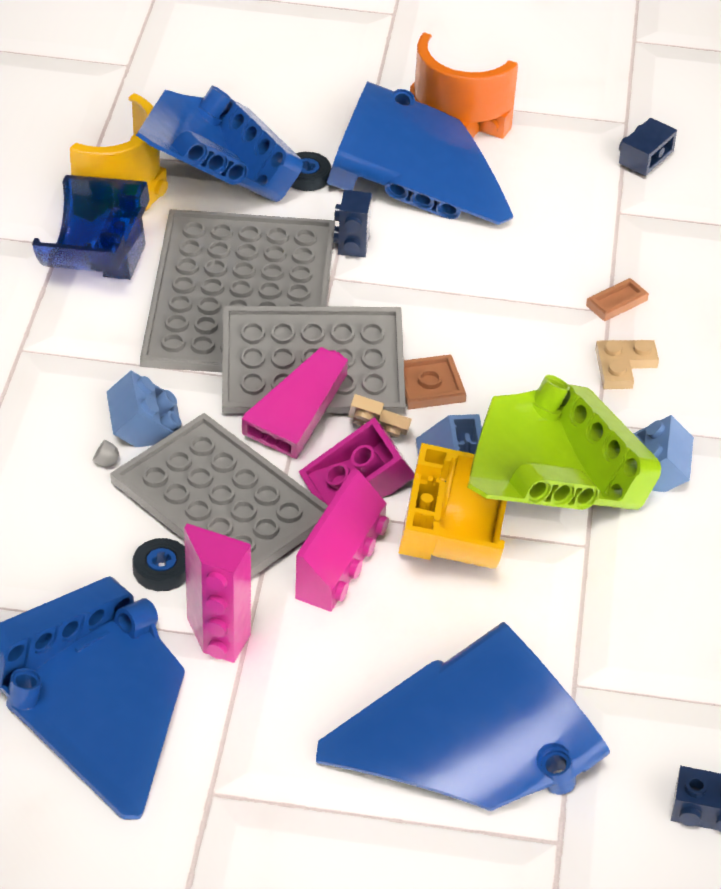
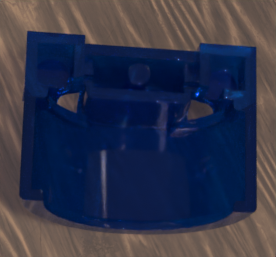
[32,175,150,280]

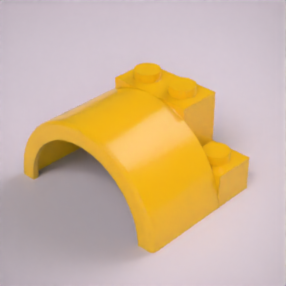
[70,93,168,223]
[398,443,507,569]

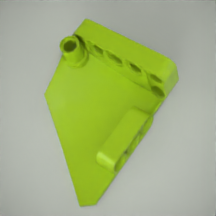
[467,374,661,510]

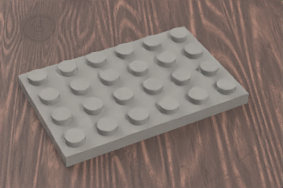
[222,306,406,414]
[110,413,328,578]

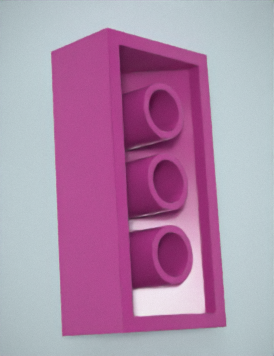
[295,468,389,612]
[184,523,251,663]

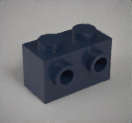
[619,117,678,176]
[333,190,372,258]
[670,765,721,832]

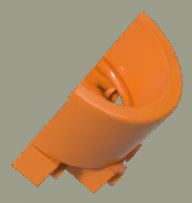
[410,32,518,139]

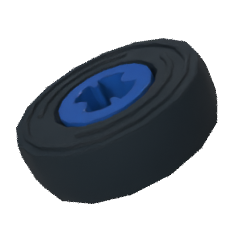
[291,152,331,191]
[132,538,186,591]

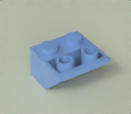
[106,370,182,447]
[416,414,482,456]
[633,415,694,493]

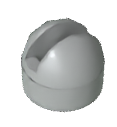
[92,439,119,467]

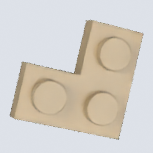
[595,340,659,390]
[348,394,412,437]

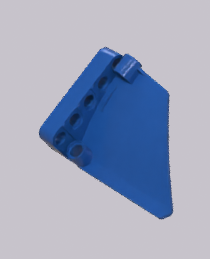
[0,576,185,820]

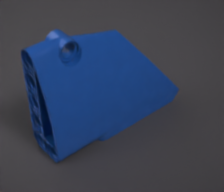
[327,81,514,225]
[136,85,303,202]
[316,622,610,811]

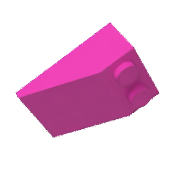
[298,417,415,505]

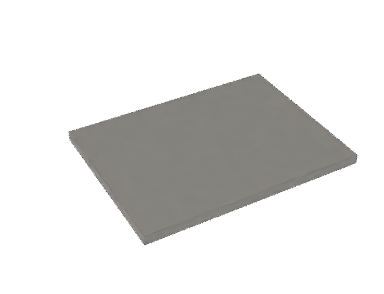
[140,209,335,373]

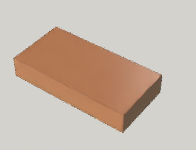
[586,278,649,322]

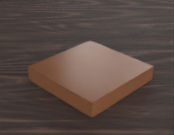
[404,354,467,410]

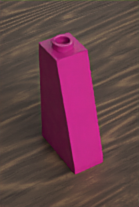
[242,347,348,459]

